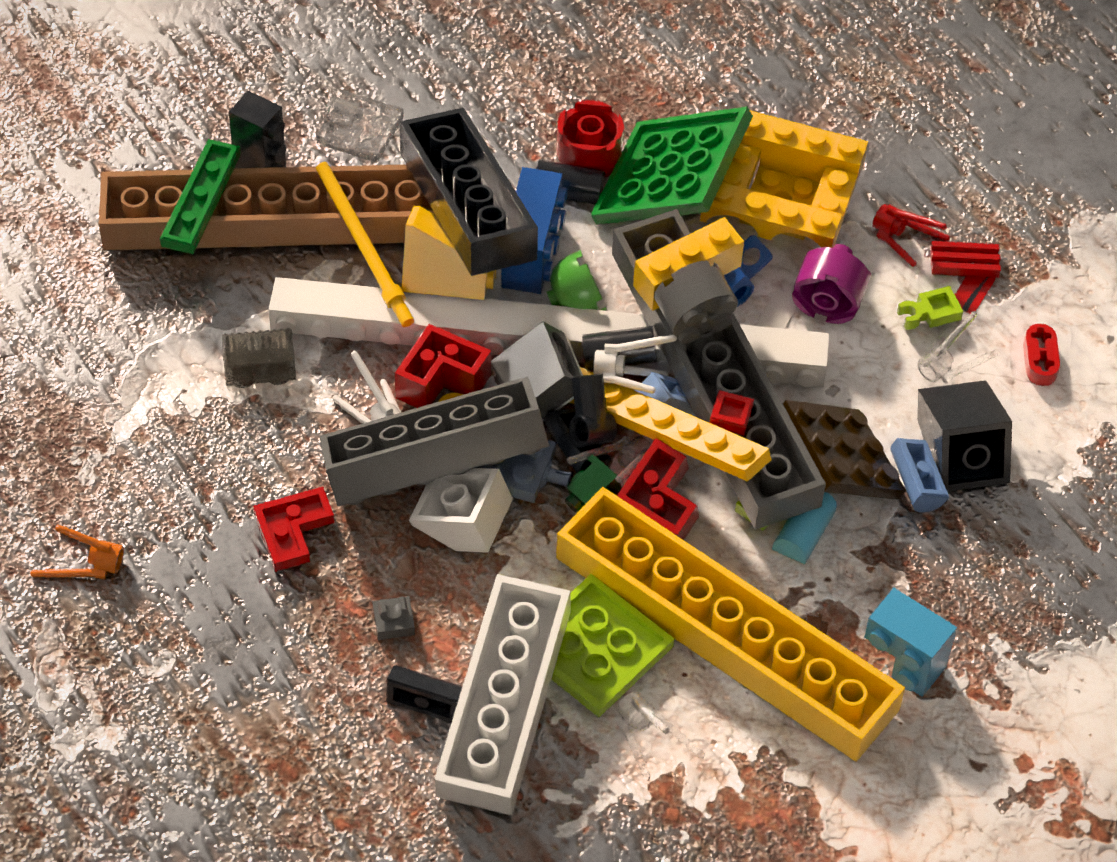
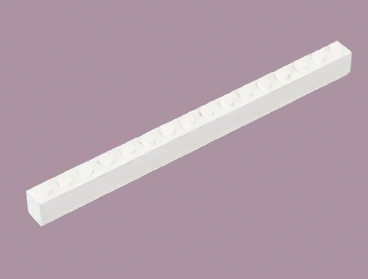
[269,277,829,387]

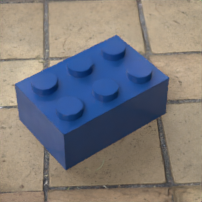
[501,167,567,294]

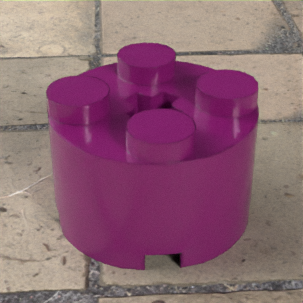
[792,244,871,324]

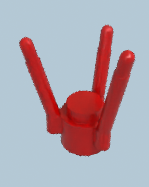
[872,203,950,267]

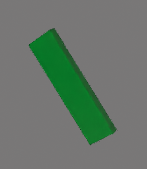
[160,139,241,254]

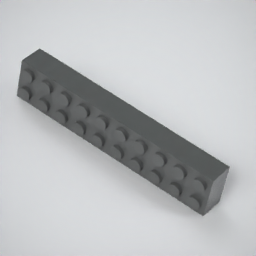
[612,209,826,530]

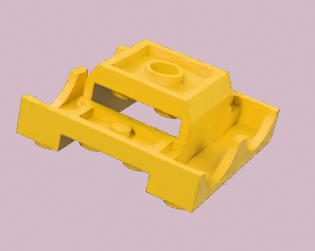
[700,110,868,248]

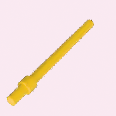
[316,162,415,328]

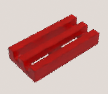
[930,241,1001,278]

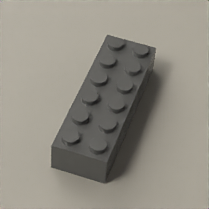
[320,377,549,506]

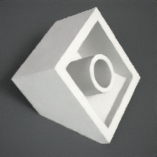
[409,468,513,553]

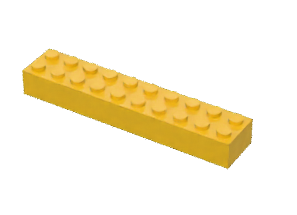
[556,487,905,762]

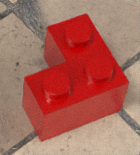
[395,324,491,408]
[617,438,699,540]

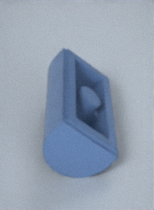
[890,438,949,513]

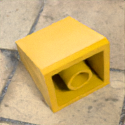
[401,206,498,300]

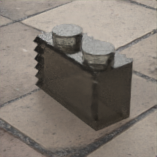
[222,328,296,388]

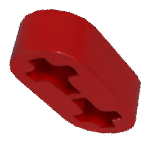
[1023,323,1060,386]

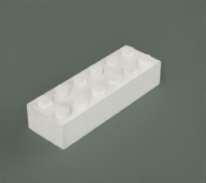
[434,574,571,815]

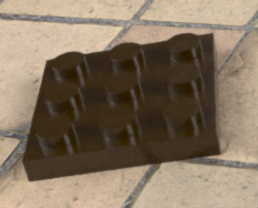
[782,400,906,500]

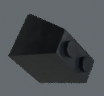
[917,380,1012,492]

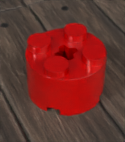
[556,100,624,177]

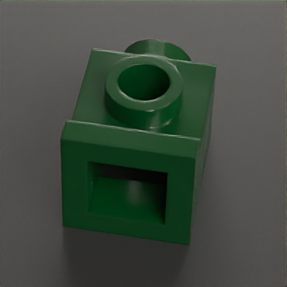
[565,454,622,514]

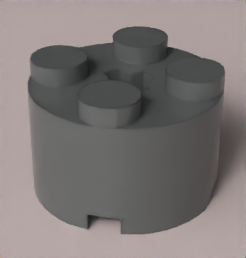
[654,261,738,344]

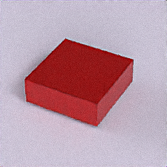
[709,390,754,435]

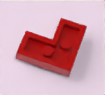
[253,486,334,572]

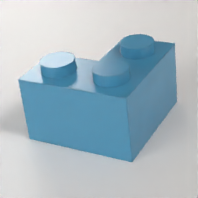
[864,588,957,697]

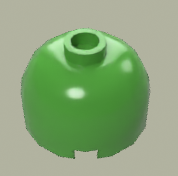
[546,250,608,311]

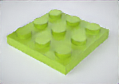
[551,574,675,718]

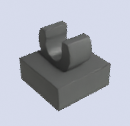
[372,596,415,640]

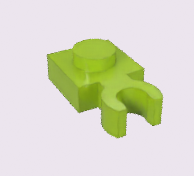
[897,286,963,330]

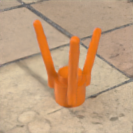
[30,525,124,580]

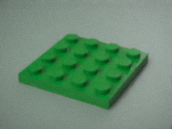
[590,106,753,225]

